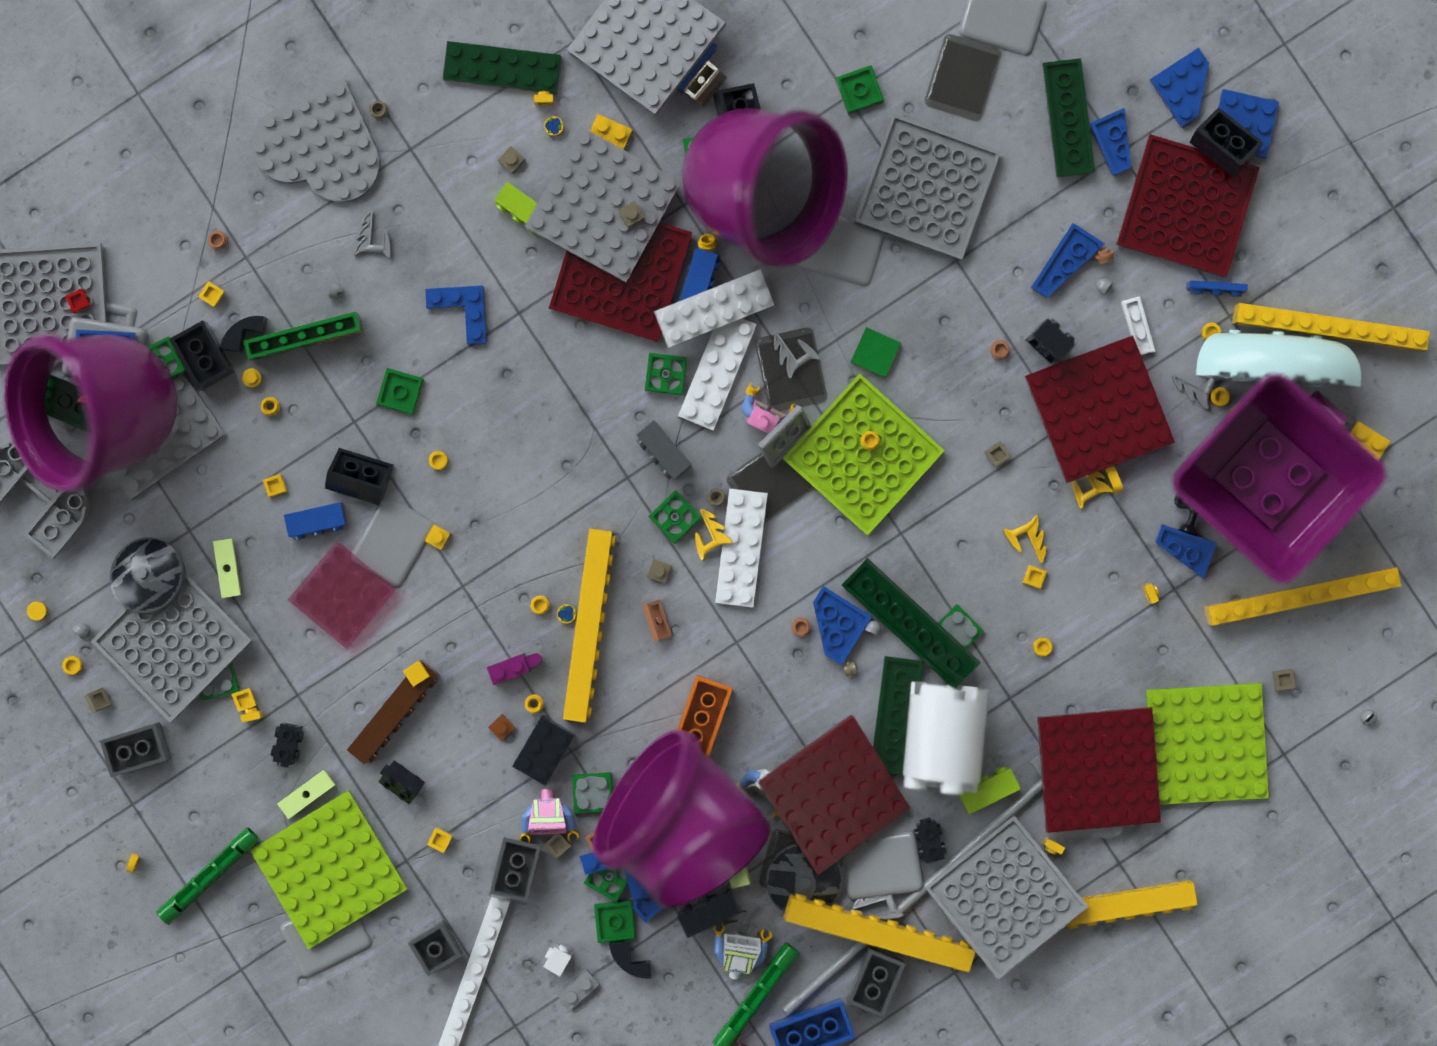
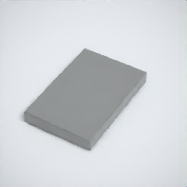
[758,405,811,468]

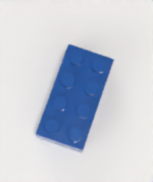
[769,997,855,1046]

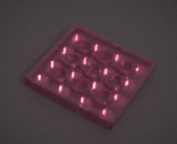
[288,541,396,649]

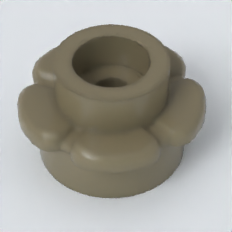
[369,100,388,119]
[707,488,726,507]
[844,661,858,680]

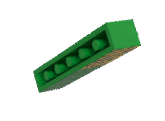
[244,312,363,361]

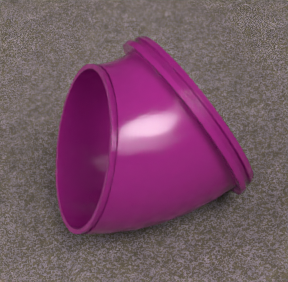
[682,108,848,267]
[4,334,177,492]
[593,730,771,908]

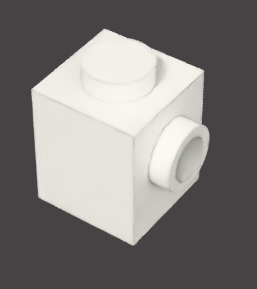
[543,944,573,976]

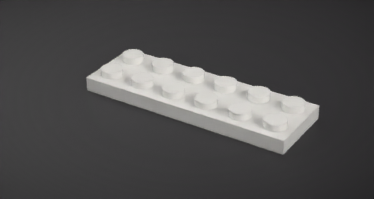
[654,269,774,347]
[678,318,757,431]
[715,489,768,607]

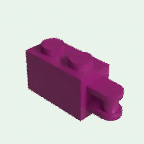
[487,653,542,685]

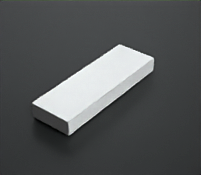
[1121,296,1155,356]

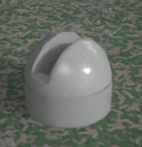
[1097,278,1113,295]
[329,283,343,299]
[864,621,881,636]
[73,623,89,640]
[1360,710,1377,725]

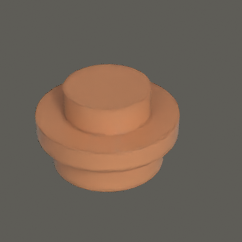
[208,231,228,250]
[1095,248,1114,264]
[990,340,1010,359]
[791,617,810,637]

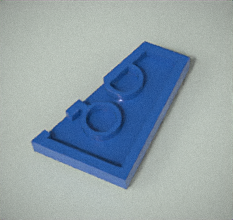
[1089,108,1131,176]
[1155,524,1217,579]

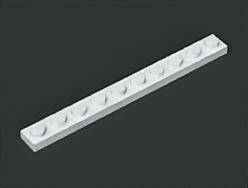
[438,897,510,1046]

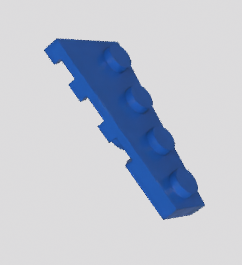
[1031,223,1105,298]

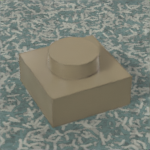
[498,146,525,174]
[618,201,645,228]
[984,441,1011,468]
[647,559,672,583]
[1273,669,1296,691]
[84,687,111,713]
[544,834,571,859]

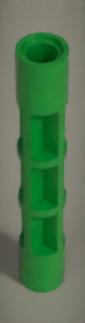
[156,827,260,925]
[712,942,800,1046]

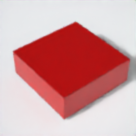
[65,288,91,314]

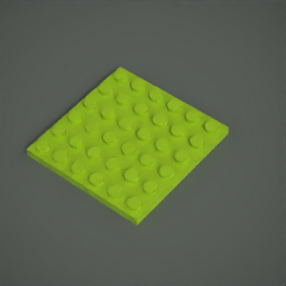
[782,373,945,536]
[1146,683,1269,805]
[250,790,408,950]

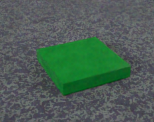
[835,65,884,114]
[850,327,901,378]
[376,368,424,415]
[594,900,636,943]

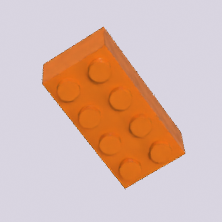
[677,674,733,757]

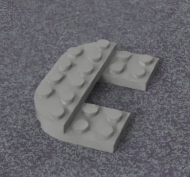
[0,442,90,559]

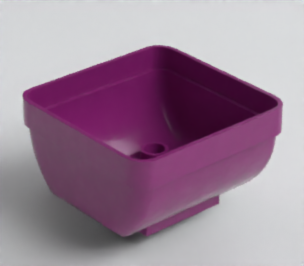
[1171,374,1386,583]

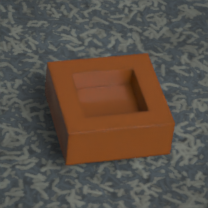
[488,714,515,741]

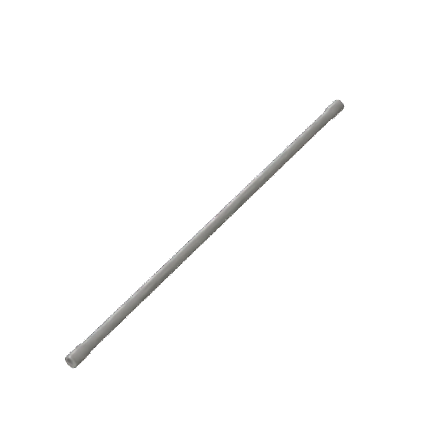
[782,778,1043,1016]

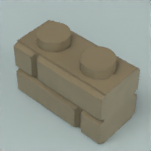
[683,60,727,107]

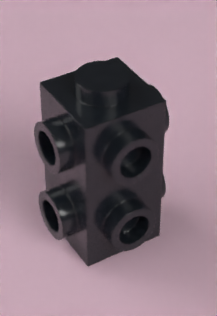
[271,722,304,768]
[379,760,425,805]
[913,817,947,863]

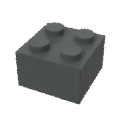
[408,920,463,976]

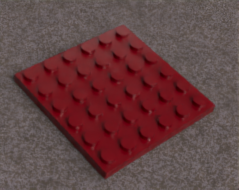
[1116,134,1260,278]
[549,222,692,343]
[1025,335,1175,484]
[1037,707,1161,833]
[757,715,910,875]

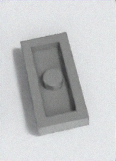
[558,970,599,1010]

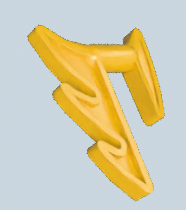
[1073,472,1113,509]
[695,509,733,560]
[1003,515,1046,563]

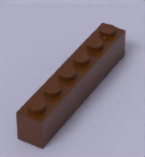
[347,659,439,765]

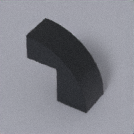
[220,316,267,353]
[609,940,652,979]

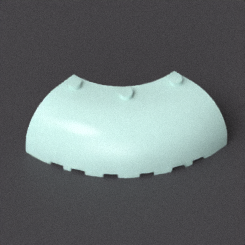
[1196,330,1361,387]

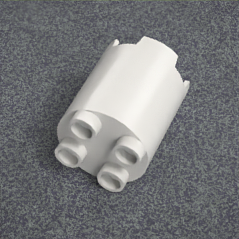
[903,682,989,794]

